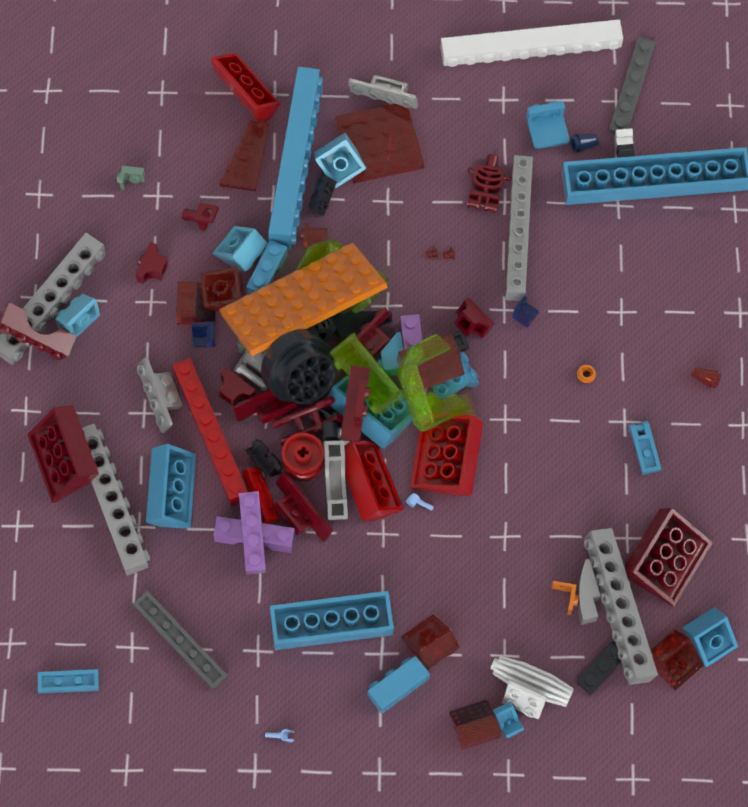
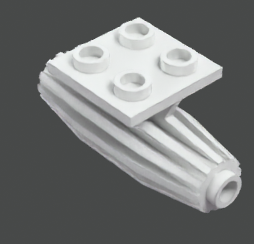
[490,656,574,720]

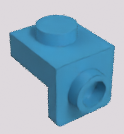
[493,701,524,738]

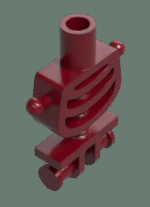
[467,154,511,213]

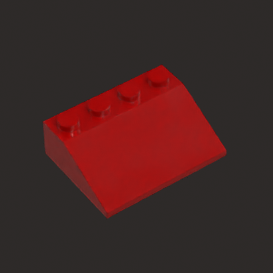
[410,414,483,496]

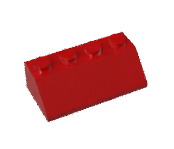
[211,53,281,121]
[344,441,404,521]

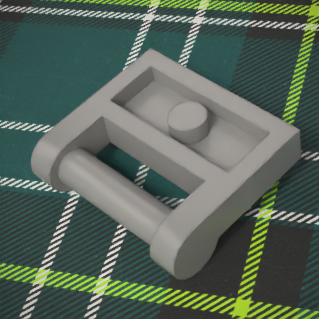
[234,350,268,391]

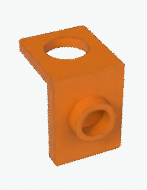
[551,581,579,615]

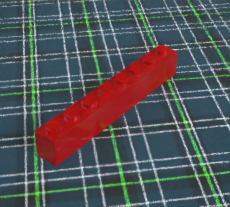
[172,358,248,507]

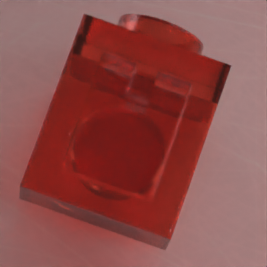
[300,223,327,248]

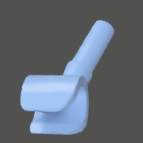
[406,493,434,511]
[265,729,295,743]

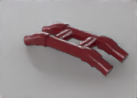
[272,396,342,446]

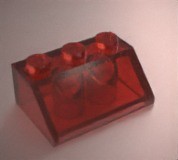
[397,333,465,394]

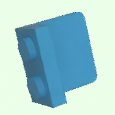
[526,101,570,149]
[426,350,480,401]

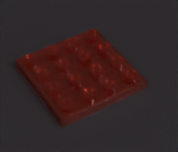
[335,103,425,184]

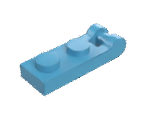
[628,421,661,475]

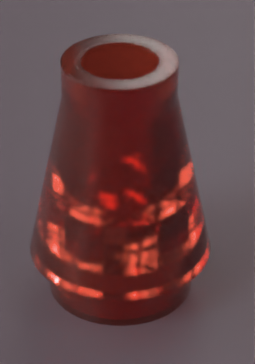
[691,366,721,388]

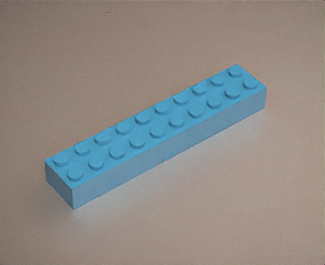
[268,66,323,251]
[561,147,748,205]

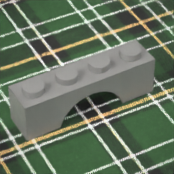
[324,440,348,521]

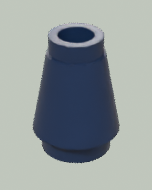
[570,134,599,152]

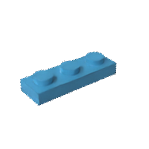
[38,669,99,694]

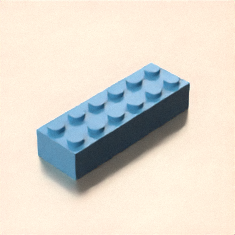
[270,591,394,650]

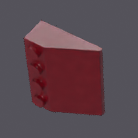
[27,405,99,503]
[624,508,713,606]

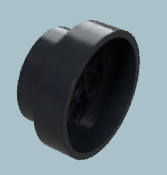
[261,329,336,404]

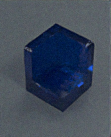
[513,296,539,328]
[191,322,216,347]

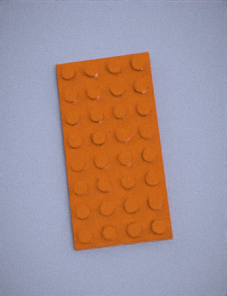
[219,243,388,357]

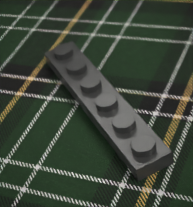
[609,37,656,134]
[133,591,228,690]

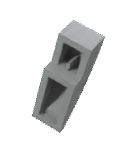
[577,559,600,625]

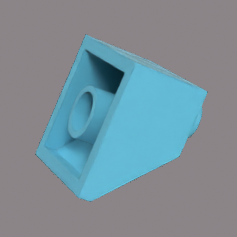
[314,133,366,188]
[212,226,268,272]
[55,294,100,337]

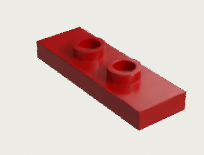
[242,468,280,524]

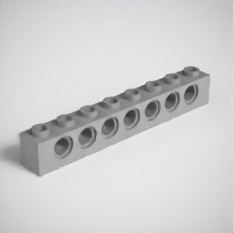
[505,155,533,301]
[0,233,105,365]
[82,424,150,576]
[584,528,658,685]

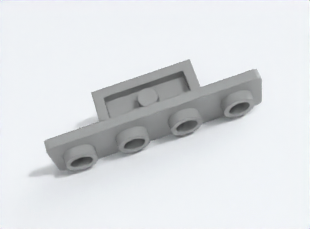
[348,75,418,109]
[137,358,183,433]

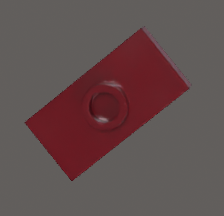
[136,242,169,284]
[454,298,495,338]
[218,367,256,406]

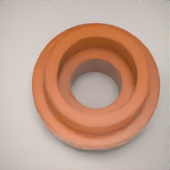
[577,365,596,383]

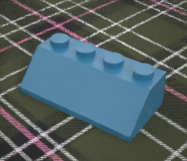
[146,444,196,528]

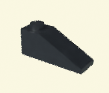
[331,311,392,345]

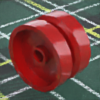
[282,433,324,481]

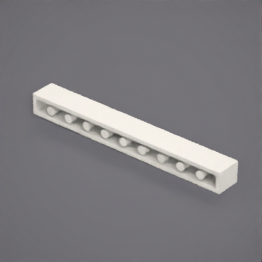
[440,19,623,67]

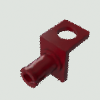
[182,203,219,231]

